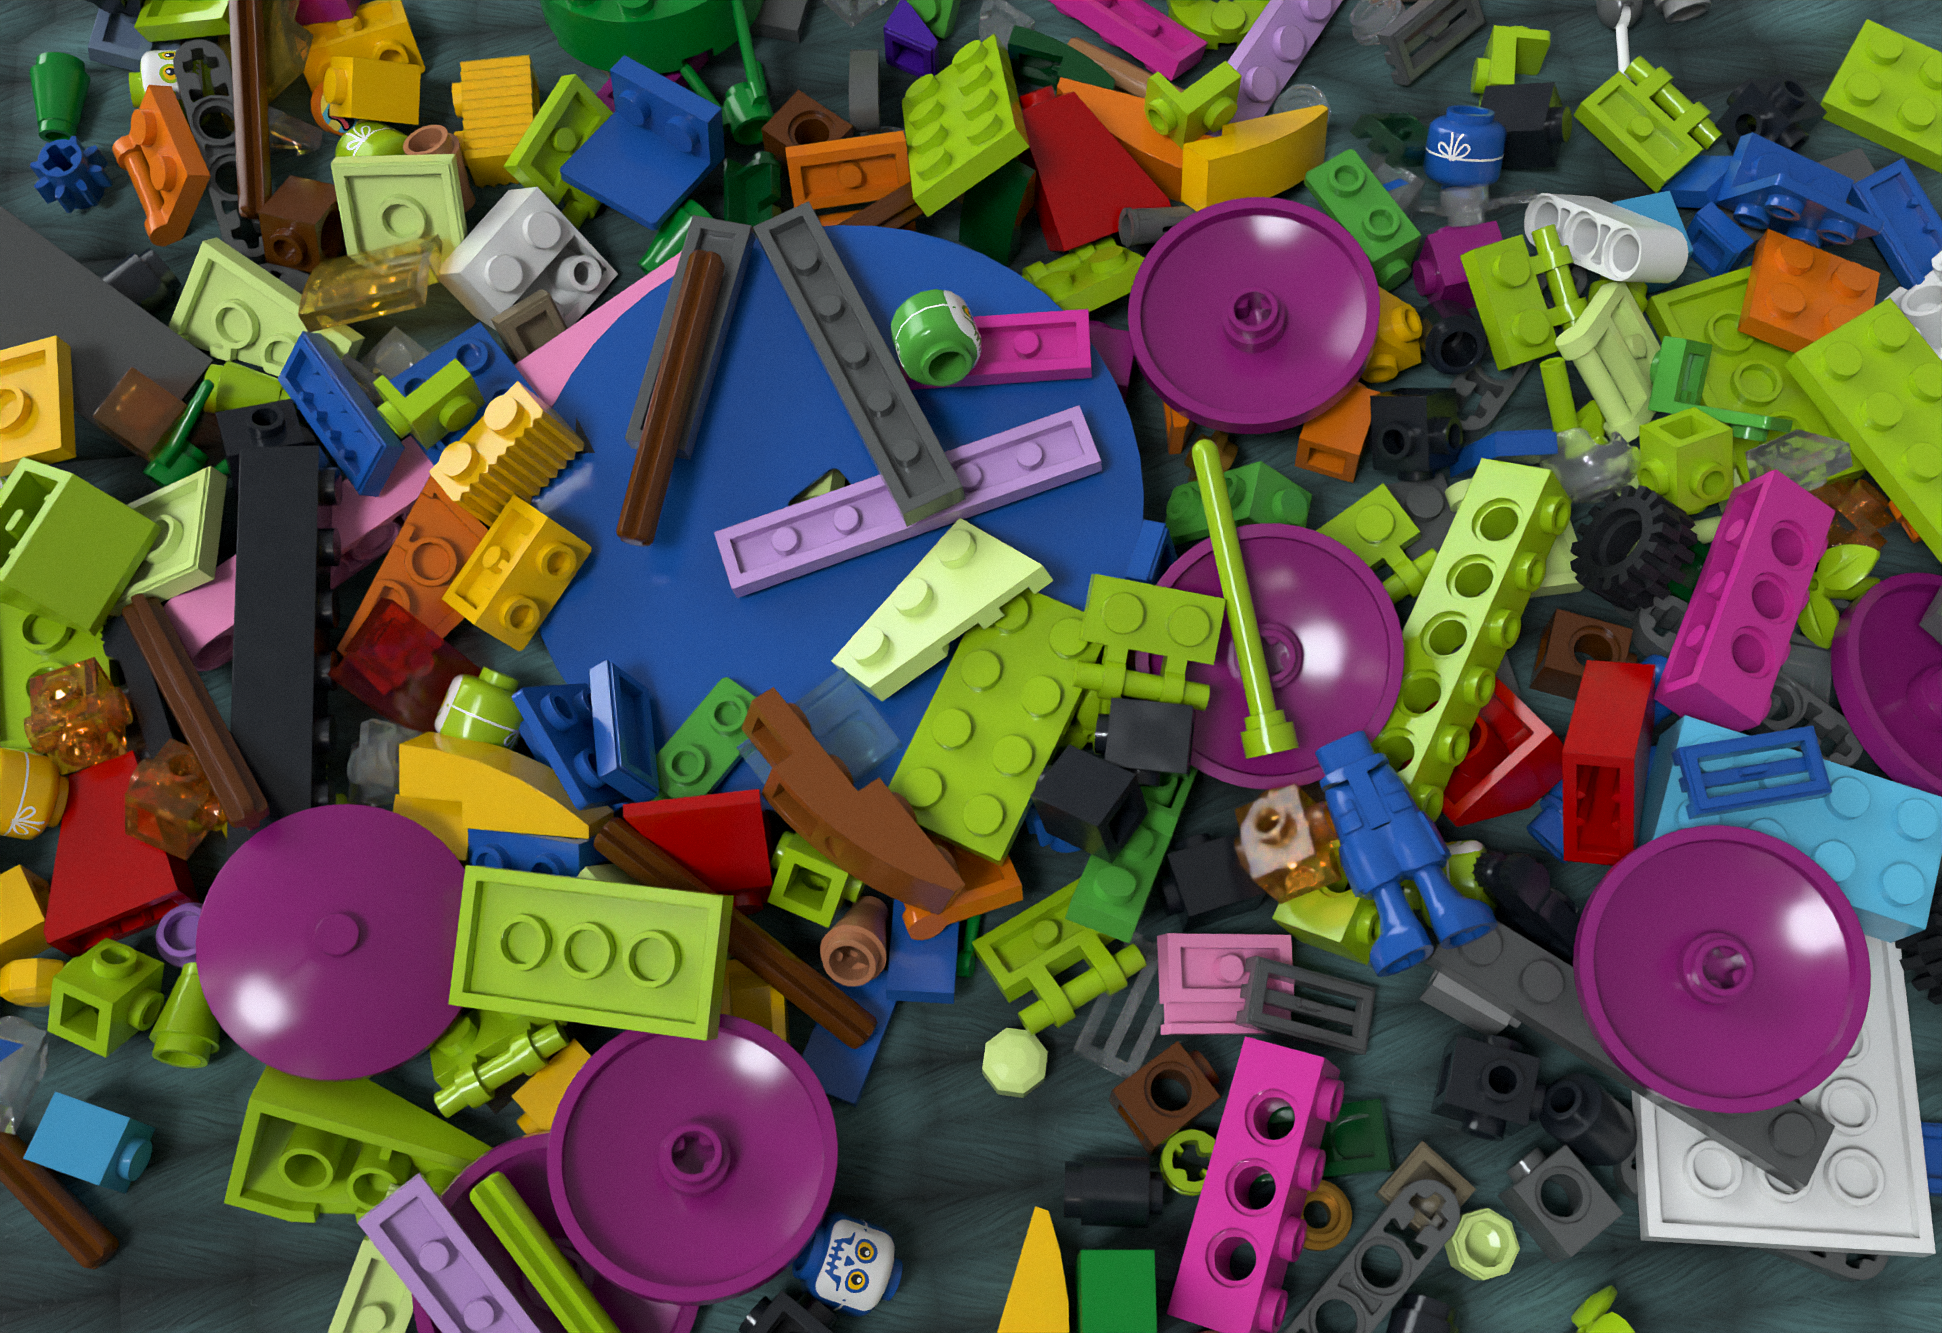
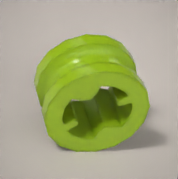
[1159,1129,1215,1197]

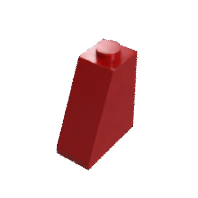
[1018,85,1171,252]
[1562,660,1655,866]
[44,750,200,958]

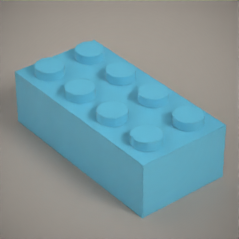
[1637,715,1942,943]

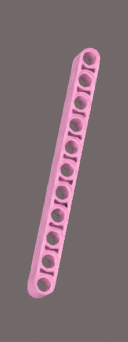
[163,251,682,672]

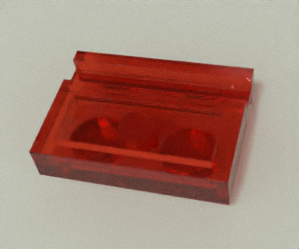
[327,597,482,738]

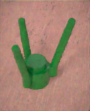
[680,0,774,145]
[143,378,229,488]

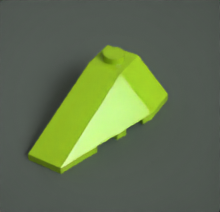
[224,1065,493,1224]

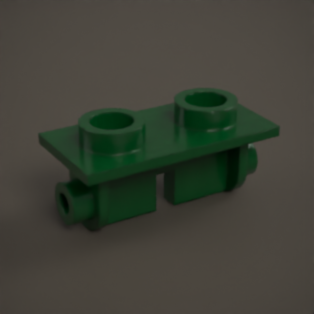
[723,151,783,238]

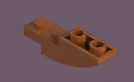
[741,687,965,915]

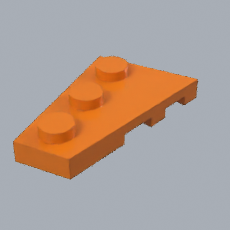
[336,474,488,695]

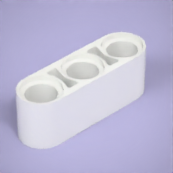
[1524,193,1688,283]

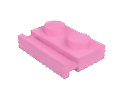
[1157,933,1294,1035]

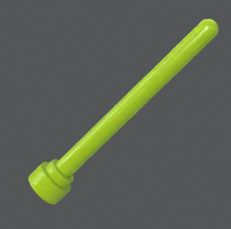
[1192,439,1299,759]

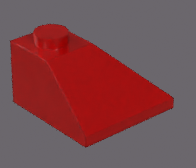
[1400,676,1564,827]
[623,789,776,915]

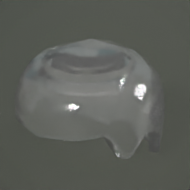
[1538,428,1641,504]

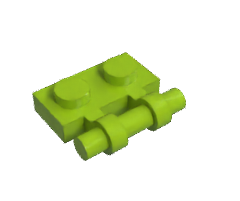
[1573,55,1723,193]
[503,74,613,230]
[1460,224,1588,372]
[1022,235,1144,312]
[1316,483,1438,605]
[1072,574,1226,711]
[972,877,1147,1036]
[429,1008,570,1118]

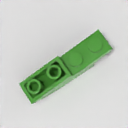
[1065,765,1198,944]

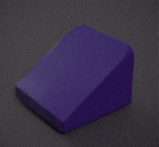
[883,0,939,78]

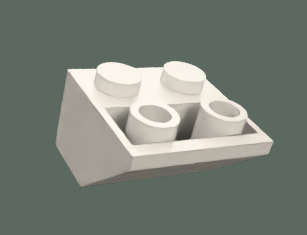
[433,187,618,331]

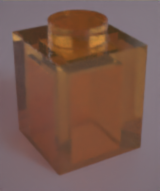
[93,367,187,462]

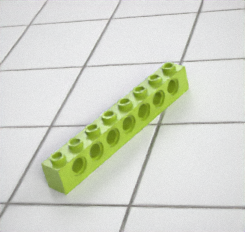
[1272,458,1572,965]

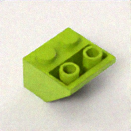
[0,457,162,636]

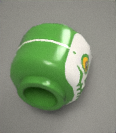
[891,289,982,386]

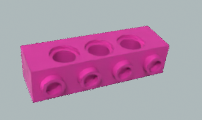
[1653,469,1835,732]
[1167,1036,1344,1333]

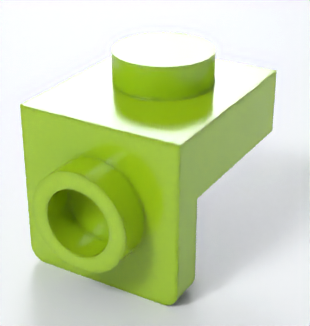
[1471,25,1551,107]
[1144,60,1242,150]
[373,358,486,450]

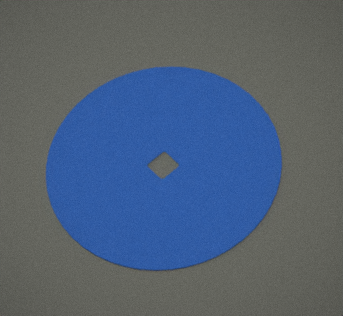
[529,225,1144,811]

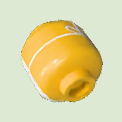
[0,747,69,840]

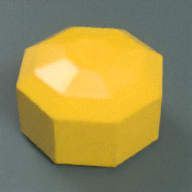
[0,958,67,1007]

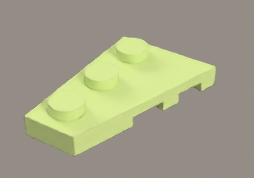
[168,237,365,377]
[831,518,1054,701]

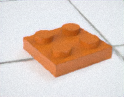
[1737,229,1880,353]

